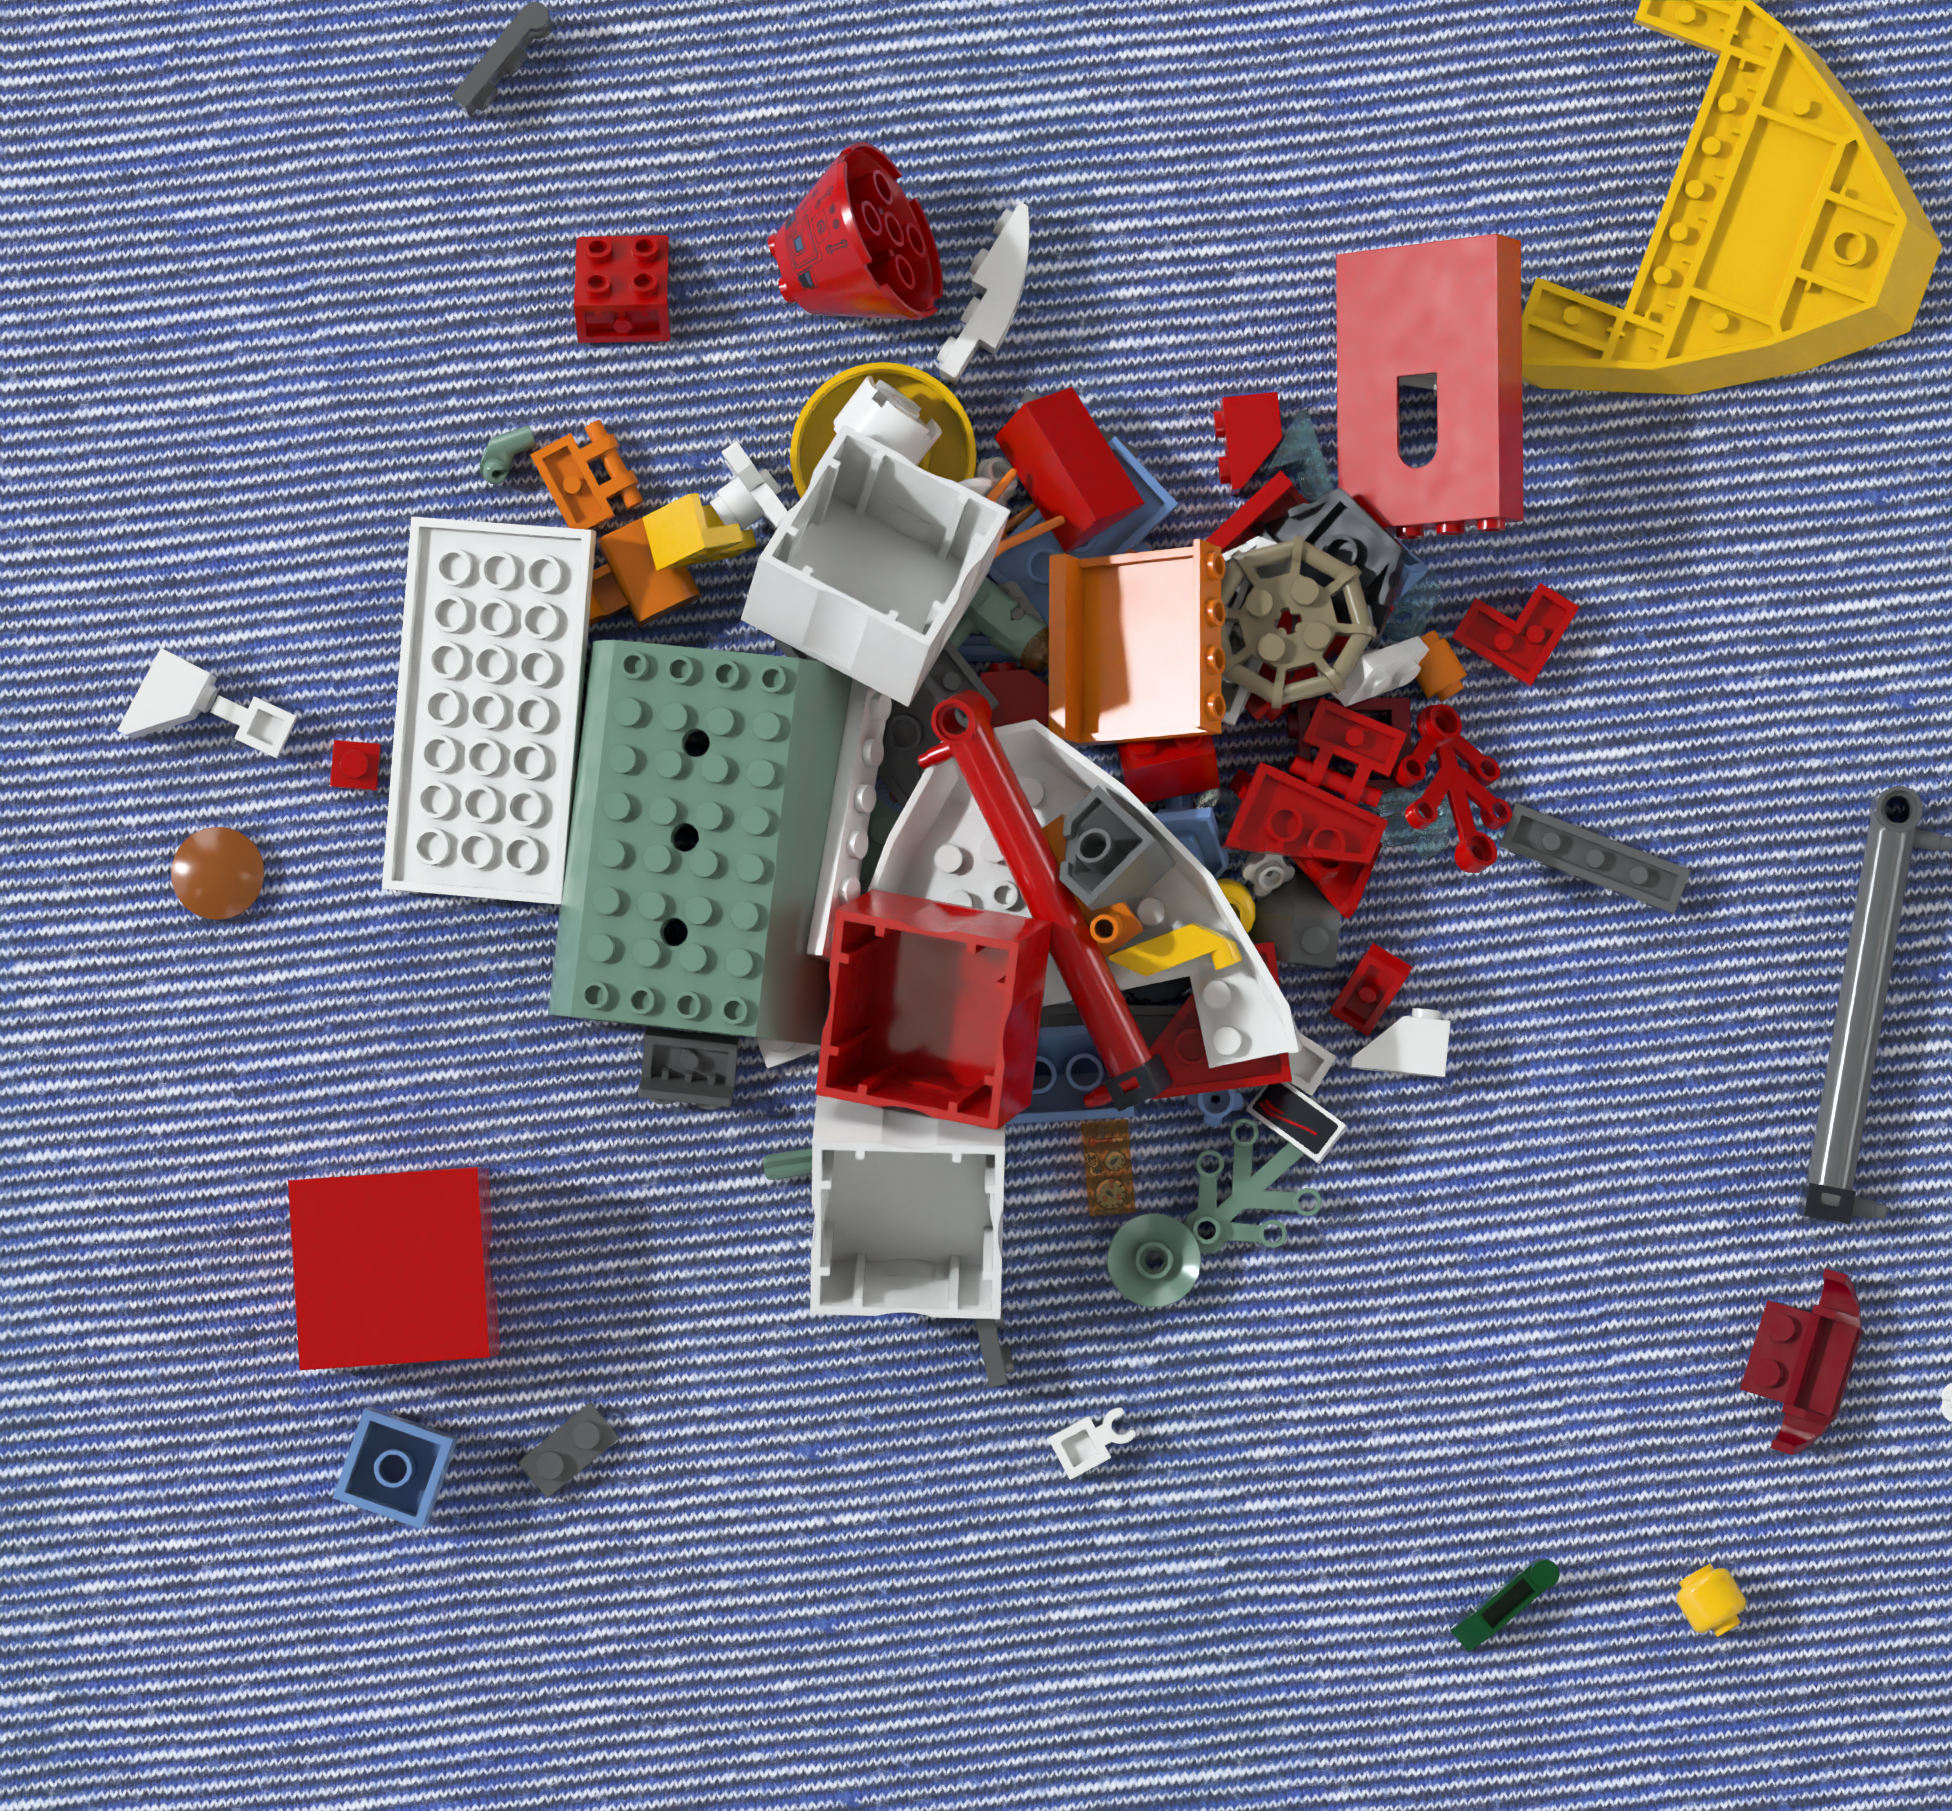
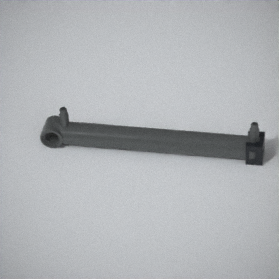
[1797,786,1952,1224]

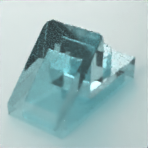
[1266,409,1334,503]

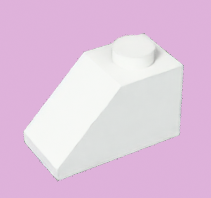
[117,648,218,739]
[1348,1008,1451,1078]

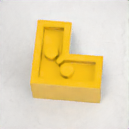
[642,493,757,571]

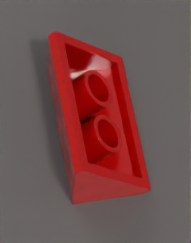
[994,387,1145,554]

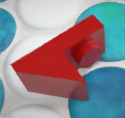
[1329,943,1413,1036]

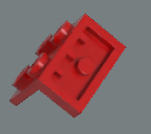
[574,235,671,343]

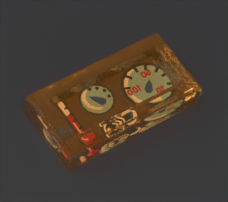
[1081,1119,1136,1216]

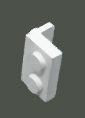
[1317,636,1430,707]

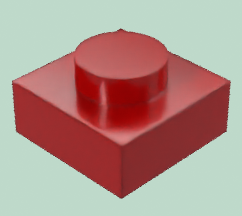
[330,740,382,791]

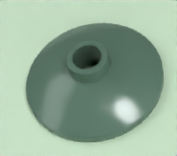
[1107,1213,1201,1307]

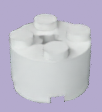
[834,376,942,466]

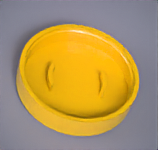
[790,362,977,498]

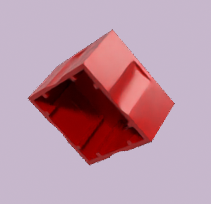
[815,889,1052,1130]
[288,1167,500,1371]

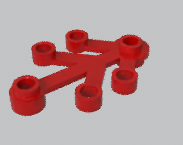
[1393,704,1512,873]

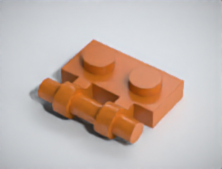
[530,420,644,530]

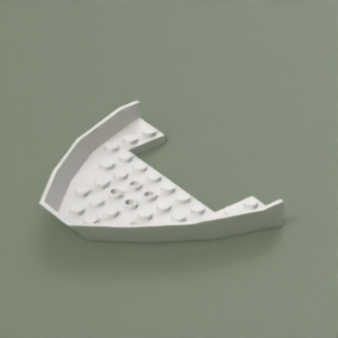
[868,719,1303,1068]

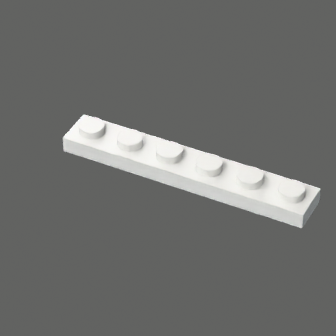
[806,679,892,963]

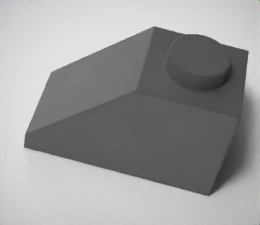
[1059,785,1176,910]
[1247,871,1341,969]

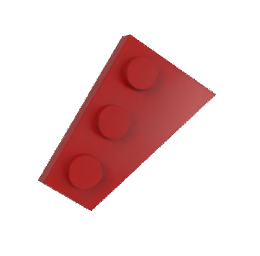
[1221,762,1388,865]

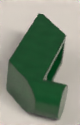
[1450,1558,1560,1652]

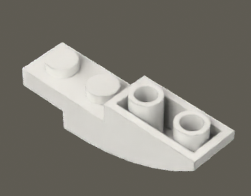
[936,202,1030,385]

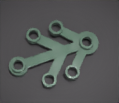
[1184,1119,1322,1254]

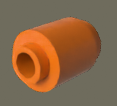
[1415,630,1468,702]

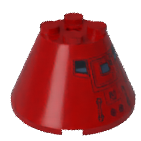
[768,142,943,320]

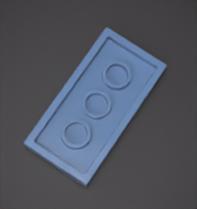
[988,436,1179,627]

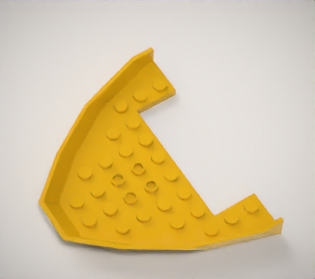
[1522,0,1942,395]

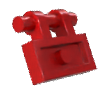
[1289,697,1407,808]

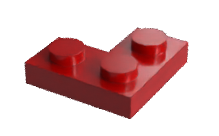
[1451,583,1579,688]

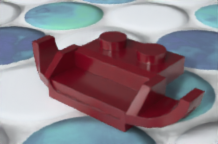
[1740,1268,1864,1455]

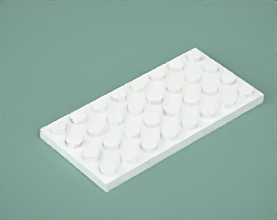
[382,517,596,905]

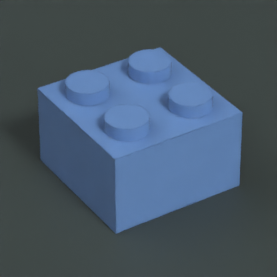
[333,1406,459,1529]

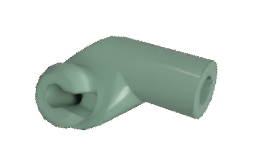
[480,425,537,485]

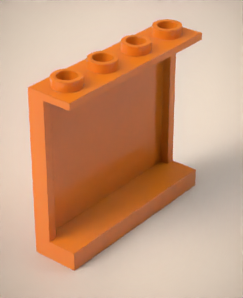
[1048,539,1226,747]

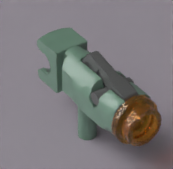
[949,577,1049,673]

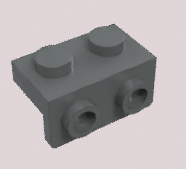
[638,1027,739,1110]

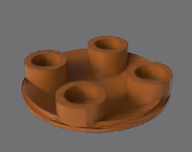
[171,827,264,920]

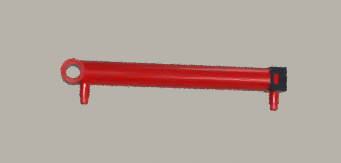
[918,690,1173,1112]

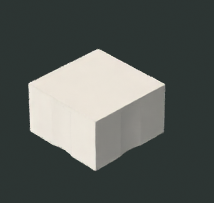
[741,424,1011,707]
[810,1095,1006,1319]

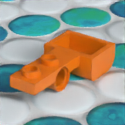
[589,518,701,628]

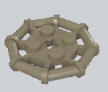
[1221,535,1377,709]

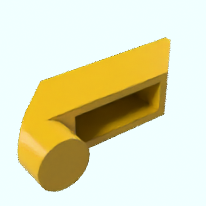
[1108,922,1243,977]

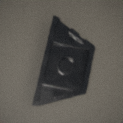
[1250,488,1408,650]

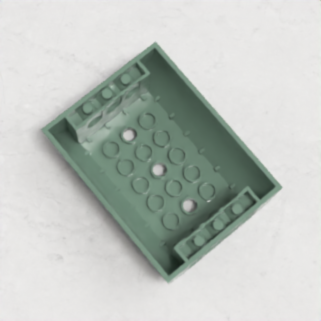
[547,640,853,1046]

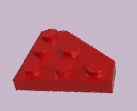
[1149,941,1292,1100]

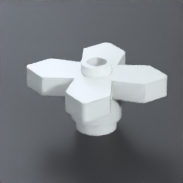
[710,441,788,532]

